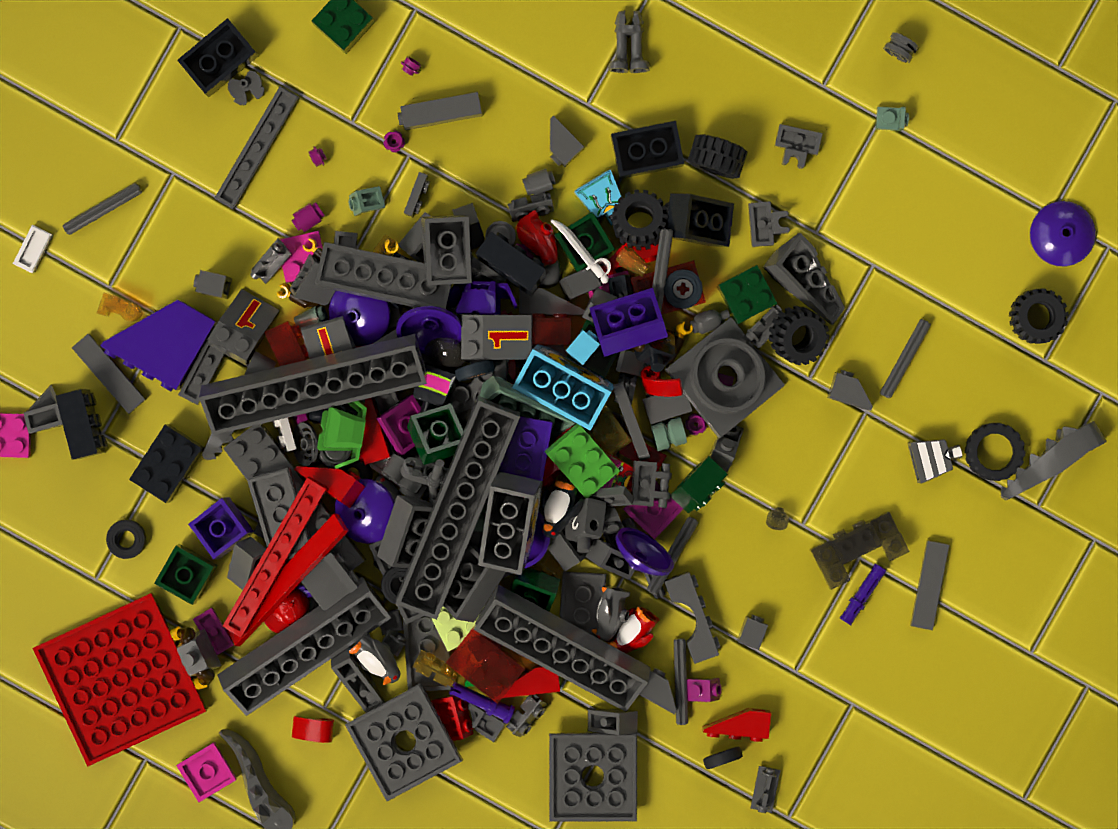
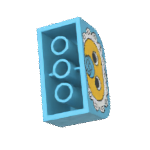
[512,344,614,430]

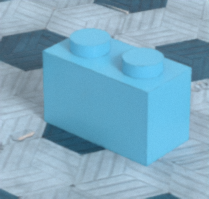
[566,330,600,366]

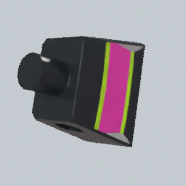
[413,362,459,413]

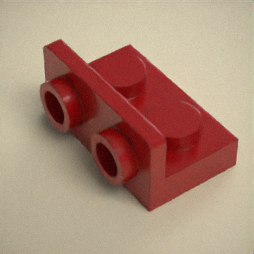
[431,695,474,741]

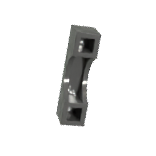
[664,571,721,664]

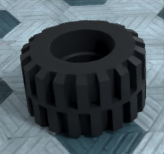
[687,134,748,179]
[612,190,668,250]
[1009,288,1069,344]
[769,306,830,365]

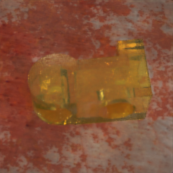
[97,293,142,322]

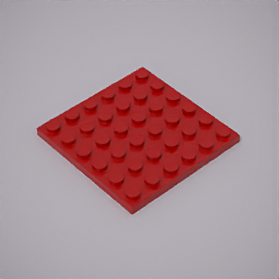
[32,592,208,767]

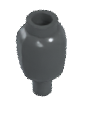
[690,309,730,334]

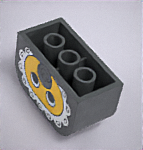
[478,471,543,575]

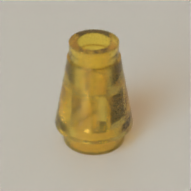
[616,246,650,276]

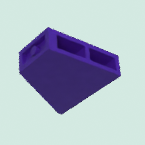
[100,300,218,392]

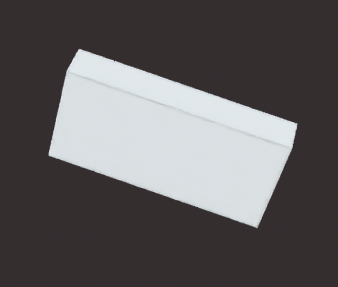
[13,225,53,274]

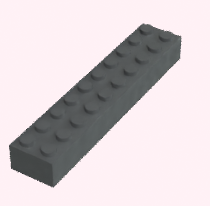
[199,334,427,435]
[395,396,520,620]

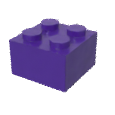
[188,497,255,559]

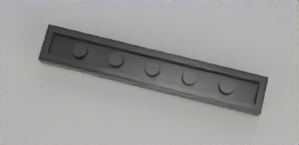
[214,86,300,210]

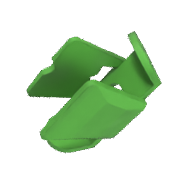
[317,401,367,469]

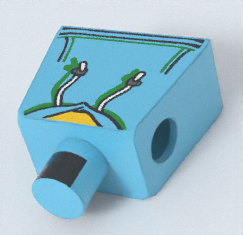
[574,170,621,226]

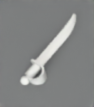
[551,219,611,283]

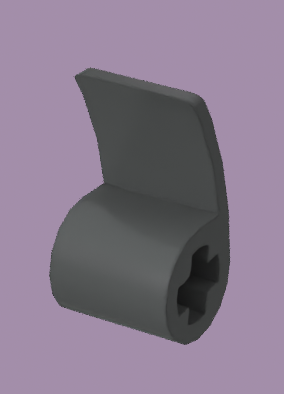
[381,454,423,494]

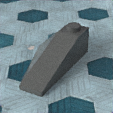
[763,233,845,325]

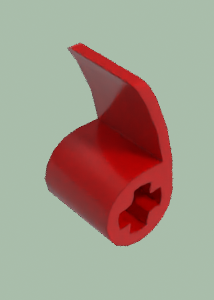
[641,366,683,397]
[292,716,334,743]

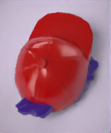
[264,585,312,634]

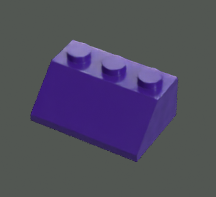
[589,288,668,357]

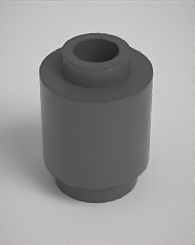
[522,168,556,196]

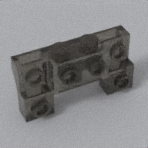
[810,512,910,590]

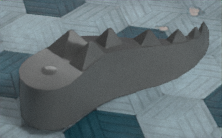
[202,351,277,460]
[1001,421,1107,500]
[219,729,296,829]

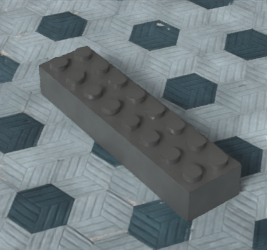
[223,424,366,571]
[217,576,391,716]
[474,585,650,712]

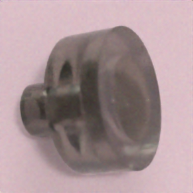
[766,507,789,530]

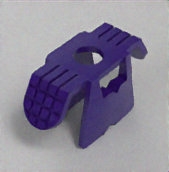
[447,281,518,315]

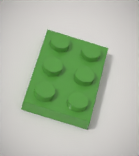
[545,424,620,498]

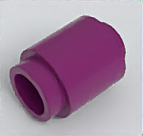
[291,202,325,232]

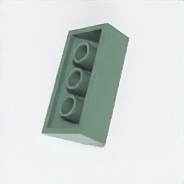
[480,376,575,439]

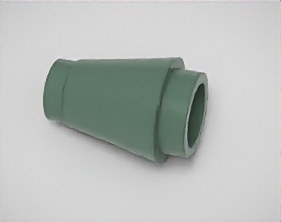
[294,306,328,329]

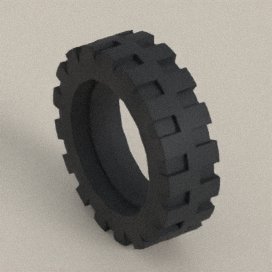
[965,423,1025,481]

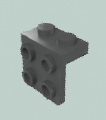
[301,550,359,610]

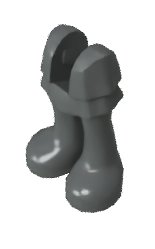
[608,11,650,73]

